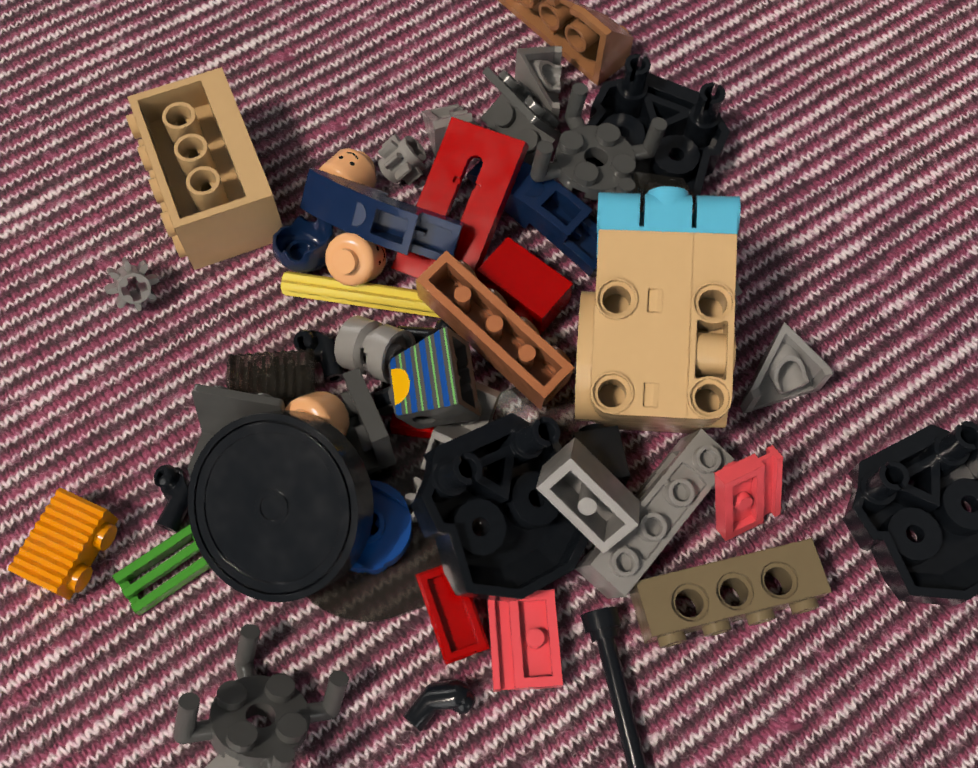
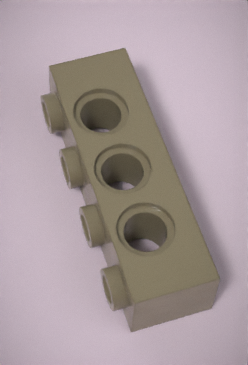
[629,538,832,648]

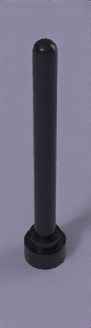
[581,607,647,768]

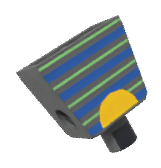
[374,327,481,429]

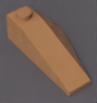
[498,0,634,86]

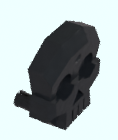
[585,54,730,212]
[411,413,589,602]
[842,421,978,606]

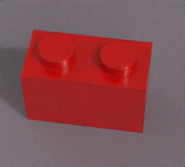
[476,237,573,335]

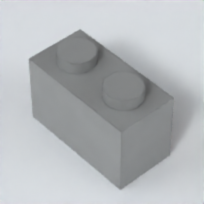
[536,437,640,554]

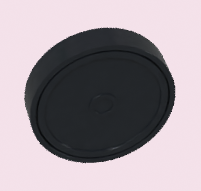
[188,410,374,602]

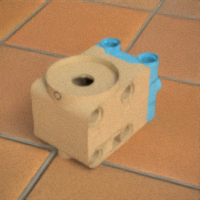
[575,186,741,433]

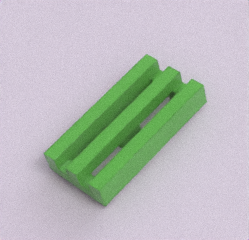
[112,524,210,616]

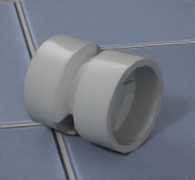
[334,315,416,384]

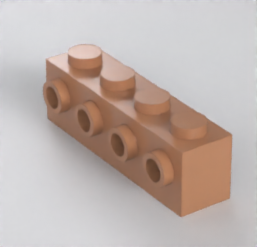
[416,250,575,410]

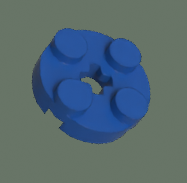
[350,480,412,574]

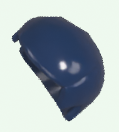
[272,215,335,272]

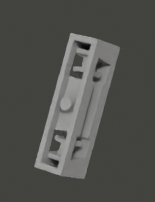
[575,429,734,599]

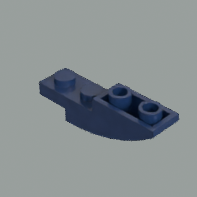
[466,160,597,276]
[300,167,464,260]

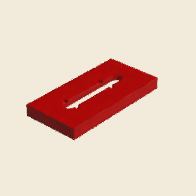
[391,117,529,279]

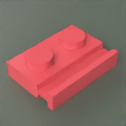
[714,445,783,541]
[487,589,563,692]

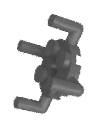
[530,82,667,200]
[173,624,349,768]

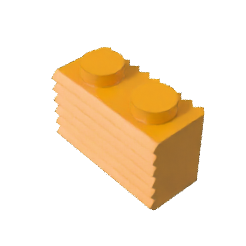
[8,488,119,601]

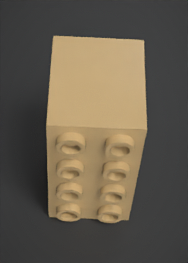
[126,67,283,270]

